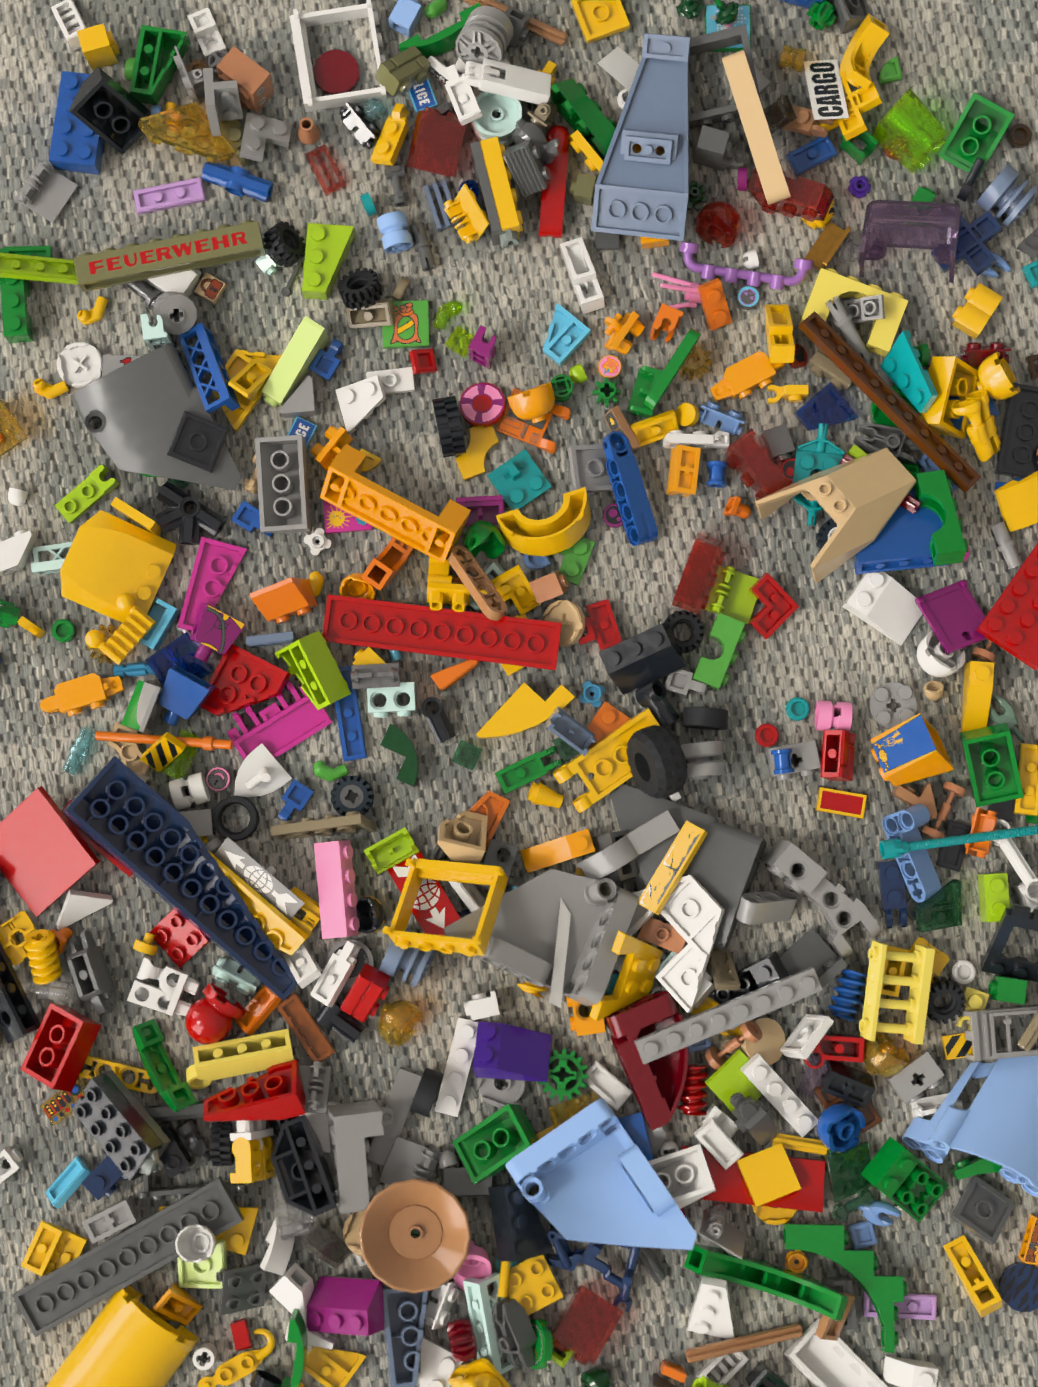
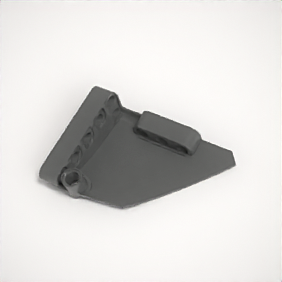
[610,784,766,951]

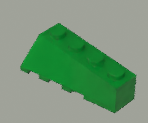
[551,78,616,162]

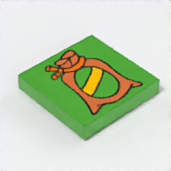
[382,300,430,349]

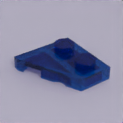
[793,383,858,431]

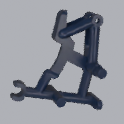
[546,1224,641,1312]

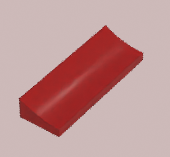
[681,1145,825,1212]

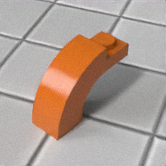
[361,537,415,591]

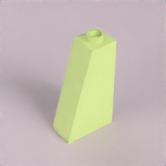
[261,316,329,408]

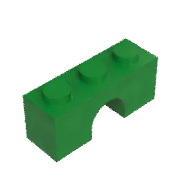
[0,277,34,344]

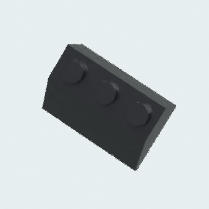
[70,67,154,155]
[599,623,687,695]

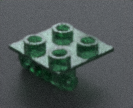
[825,1141,873,1203]

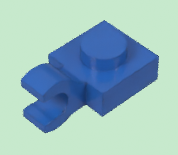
[309,338,344,382]
[231,500,273,537]
[278,779,314,821]

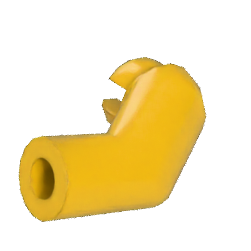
[77,296,109,325]
[33,378,69,399]
[309,571,324,597]

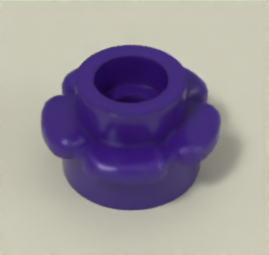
[848,176,871,198]

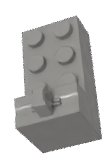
[327,1100,393,1214]

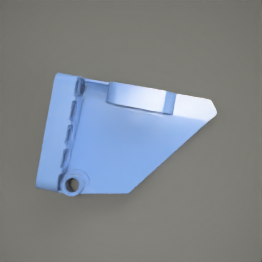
[506,1098,697,1250]

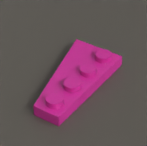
[177,537,247,631]

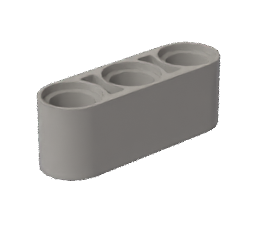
[736,890,798,925]

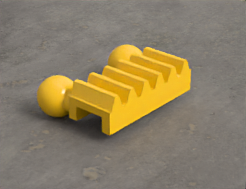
[85,593,157,666]

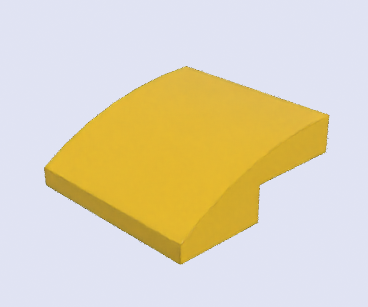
[994,471,1038,532]
[21,1220,89,1276]

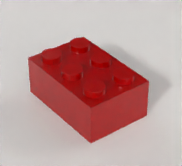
[20,1003,102,1092]

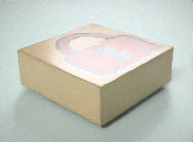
[194,272,227,305]

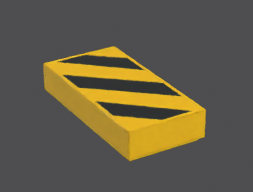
[140,732,186,772]
[941,1032,973,1060]

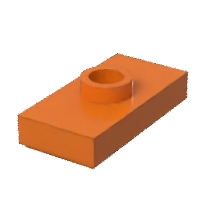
[234,985,282,1036]

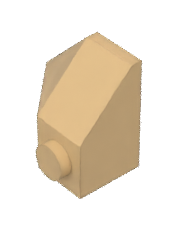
[437,811,488,864]

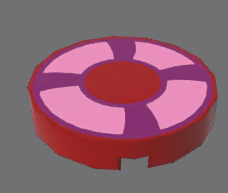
[459,382,506,428]

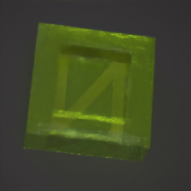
[445,325,474,358]

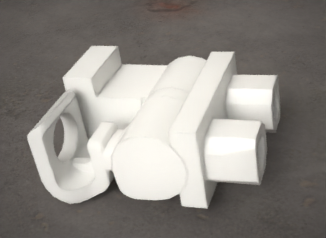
[127,956,201,1016]

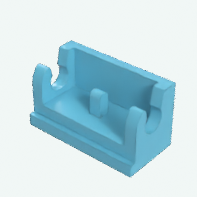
[140,598,181,652]

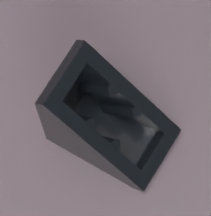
[745,1360,789,1387]

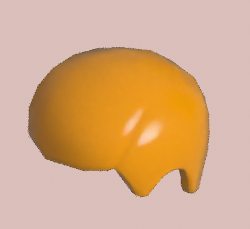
[339,573,376,600]

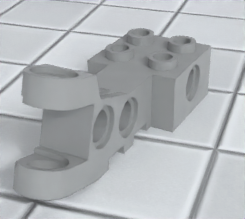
[762,838,882,960]

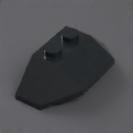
[270,1115,337,1217]

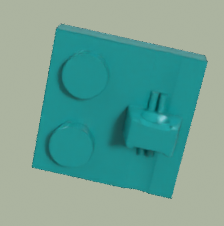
[487,449,552,511]

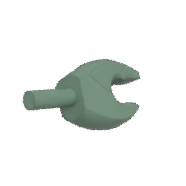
[989,694,1025,741]

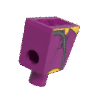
[190,603,246,663]

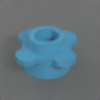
[579,681,605,707]

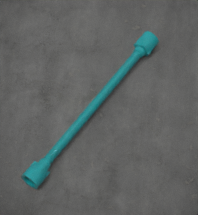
[879,825,1038,860]

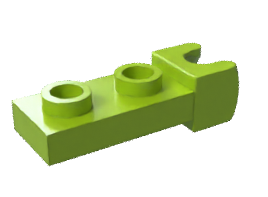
[54,464,120,524]

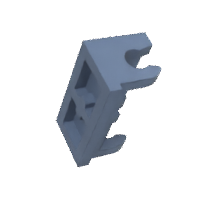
[544,706,596,756]

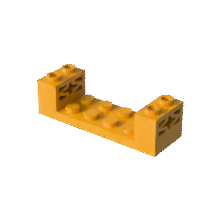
[320,444,471,564]

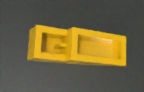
[765,304,795,363]

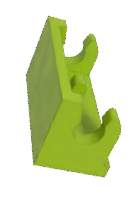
[363,827,420,875]

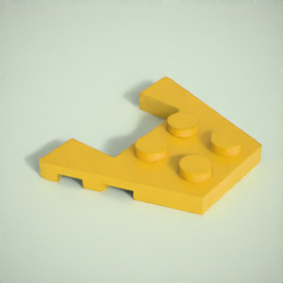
[590,931,663,1021]

